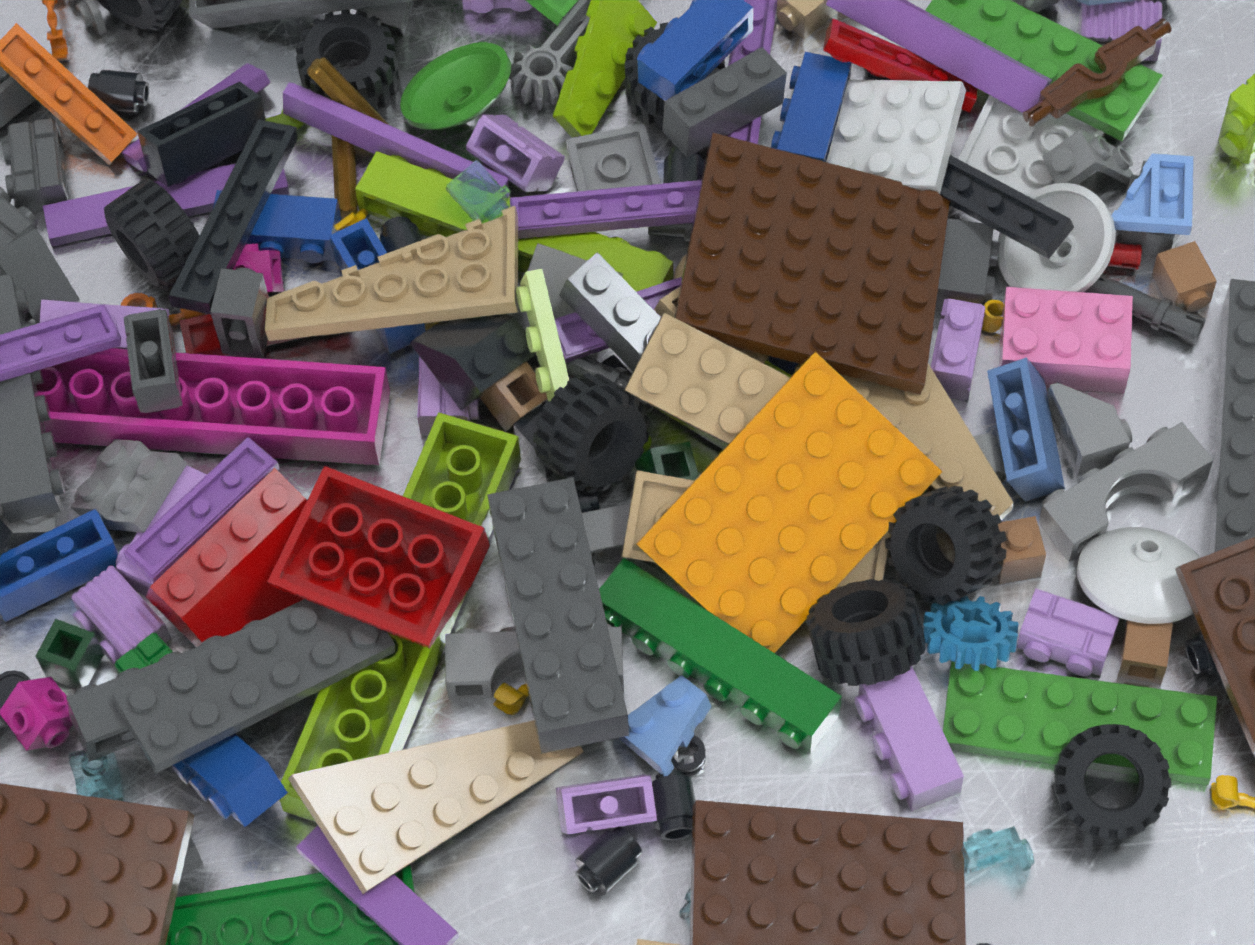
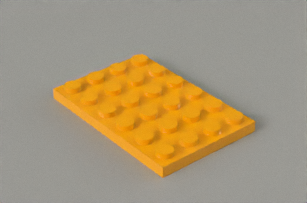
[636,352,943,653]

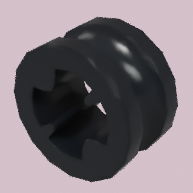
[671,735,706,778]

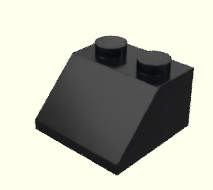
[410,314,537,411]

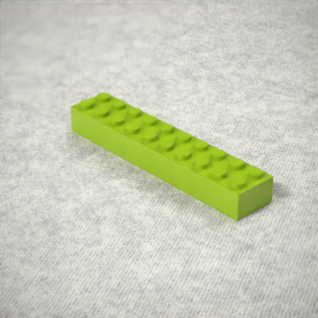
[279,412,521,822]

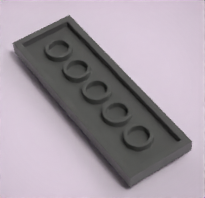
[112,599,395,773]

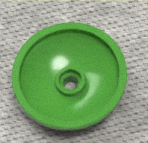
[400,42,511,130]

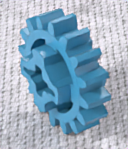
[923,596,1019,671]

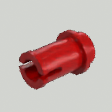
[1107,242,1142,271]

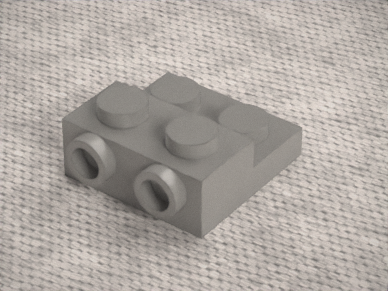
[71,439,188,533]

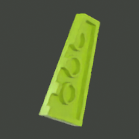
[553,0,657,138]

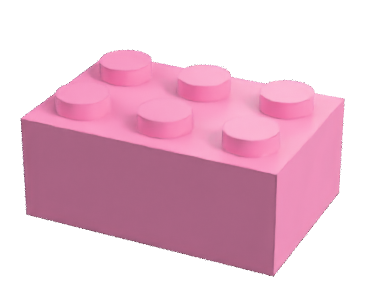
[999,287,1133,394]

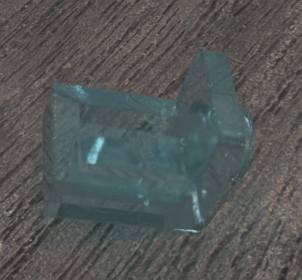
[445,160,511,222]
[69,750,126,802]
[961,826,1035,884]

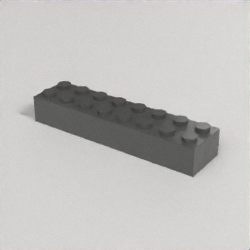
[1208,279,1255,555]

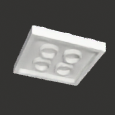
[826,79,966,194]
[958,95,1106,195]

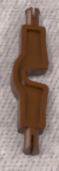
[1023,18,1172,127]

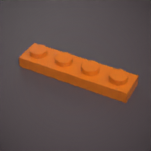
[0,23,137,165]

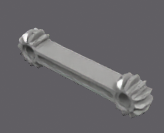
[509,0,591,110]

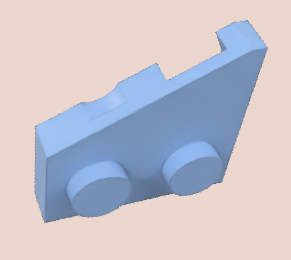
[1112,153,1193,235]
[619,675,712,777]

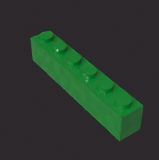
[599,558,842,754]

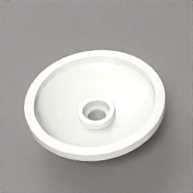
[998,183,1115,292]
[1077,527,1200,624]

